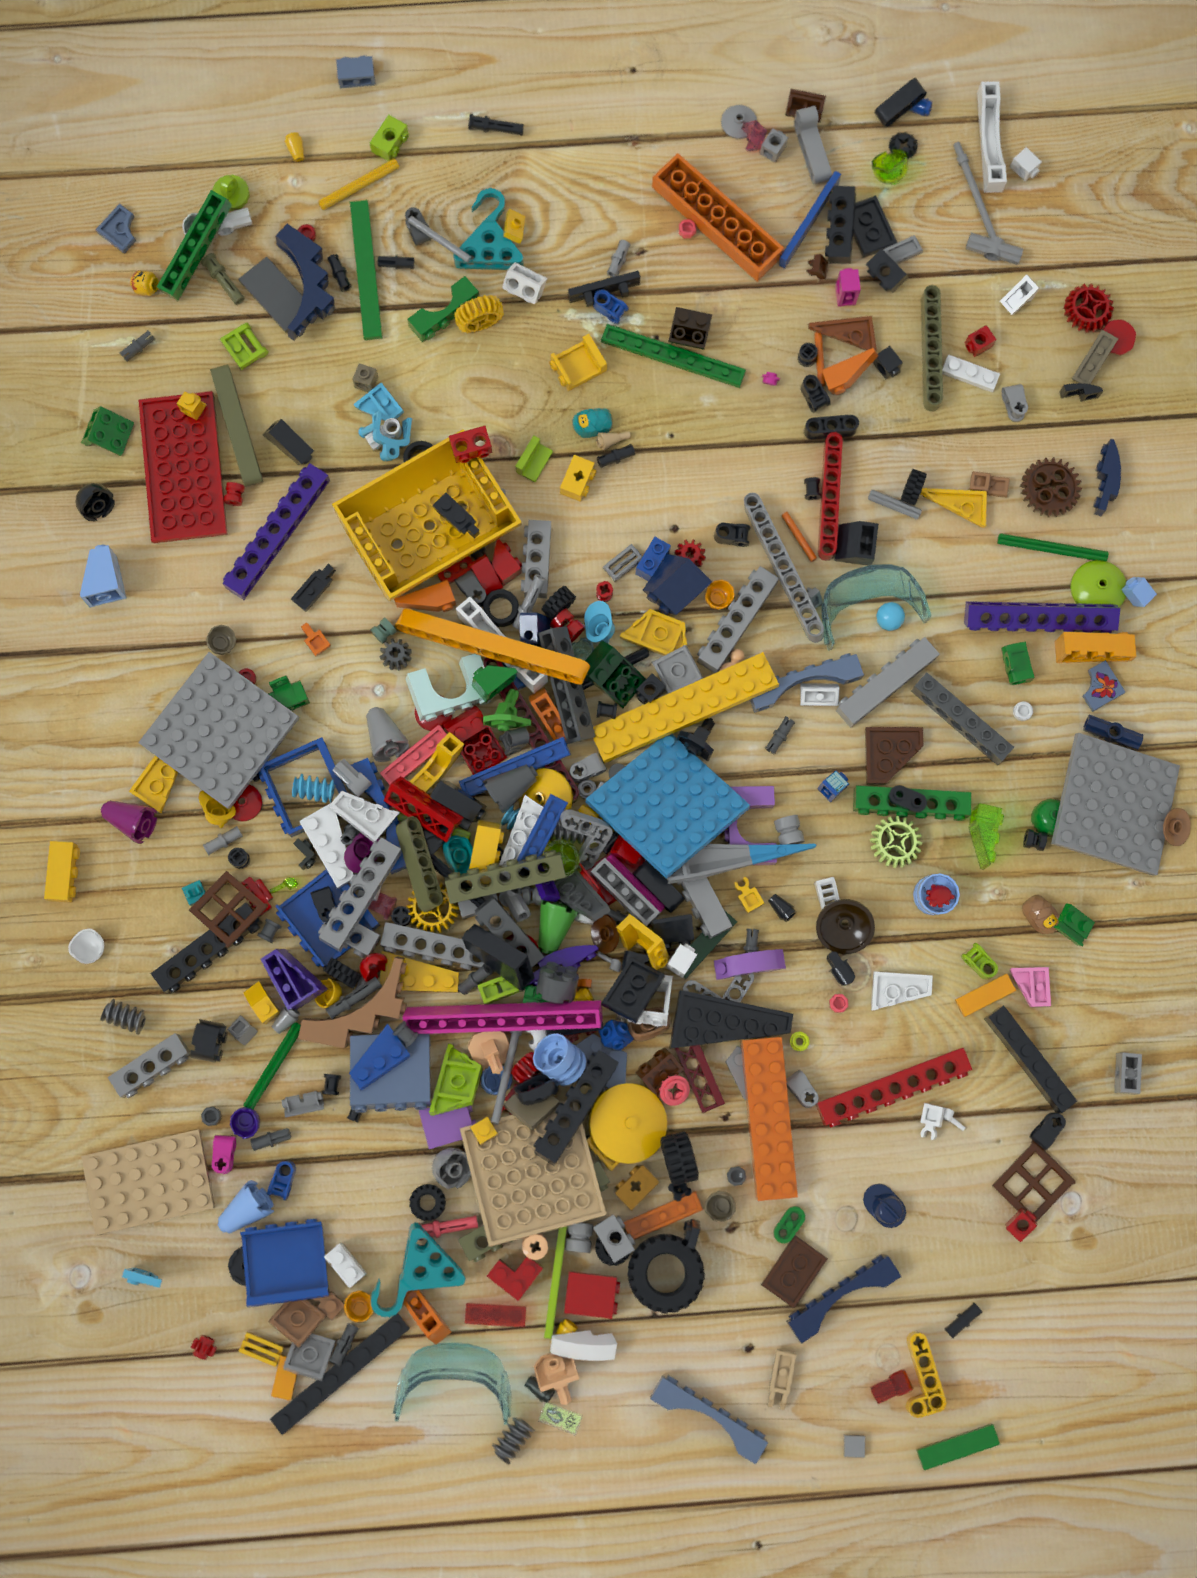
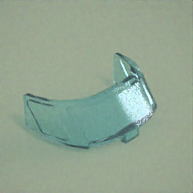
[821,564,931,651]
[393,1343,511,1425]

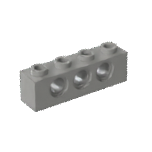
[521,520,551,599]
[591,858,660,927]
[108,1033,190,1099]

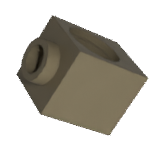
[352,363,378,392]

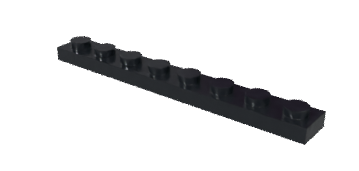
[270,1313,410,1435]

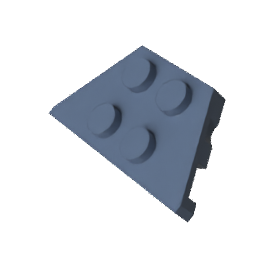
[576,1034,627,1088]

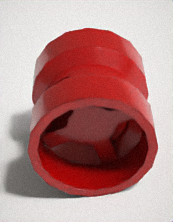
[223,482,245,506]

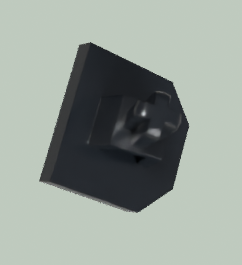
[677,718,715,761]

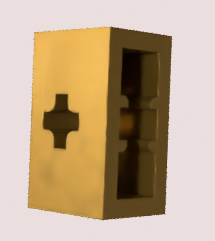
[614,1165,659,1211]

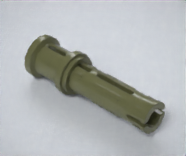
[201,253,245,305]

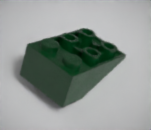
[585,641,646,708]

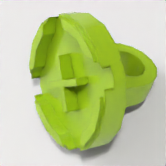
[213,175,249,211]

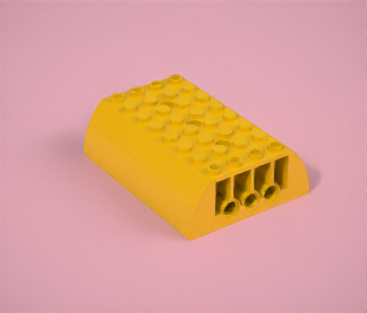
[332,429,522,601]

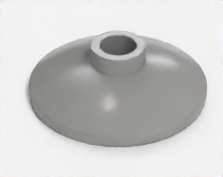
[721,105,757,139]

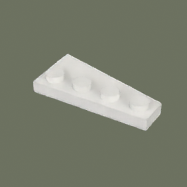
[499,795,543,878]
[299,803,354,888]

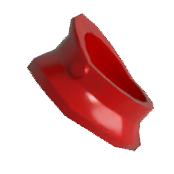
[1102,319,1136,355]

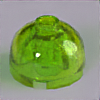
[871,149,909,185]
[541,840,580,878]

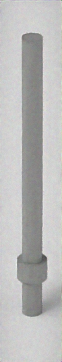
[953,142,997,238]
[491,1031,522,1125]

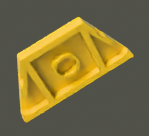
[620,609,687,656]

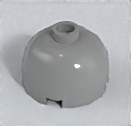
[432,1148,471,1189]

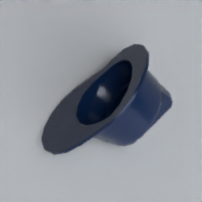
[863,1184,906,1228]

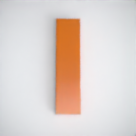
[623,1191,703,1240]

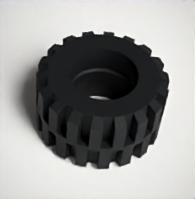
[661,1131,699,1186]

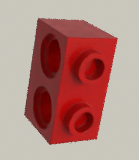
[449,425,492,463]

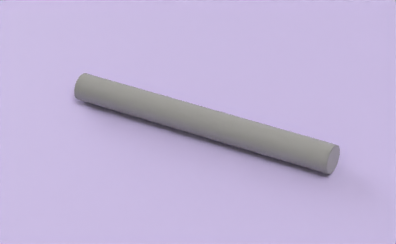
[408,216,471,263]

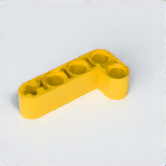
[906,1331,946,1418]

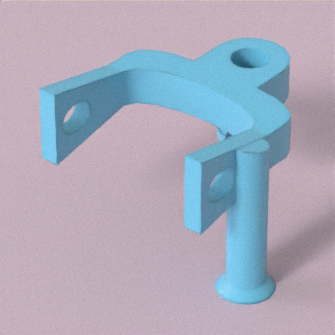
[358,411,412,462]

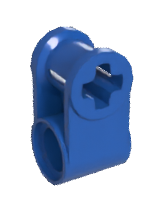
[593,290,629,324]
[267,1160,296,1201]

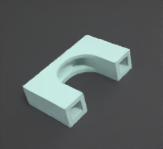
[405,654,492,722]

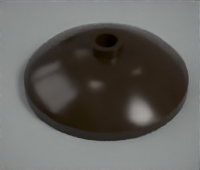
[816,899,875,954]

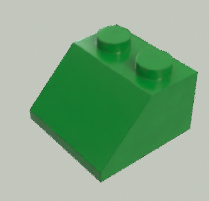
[472,665,518,703]

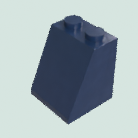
[643,554,712,615]

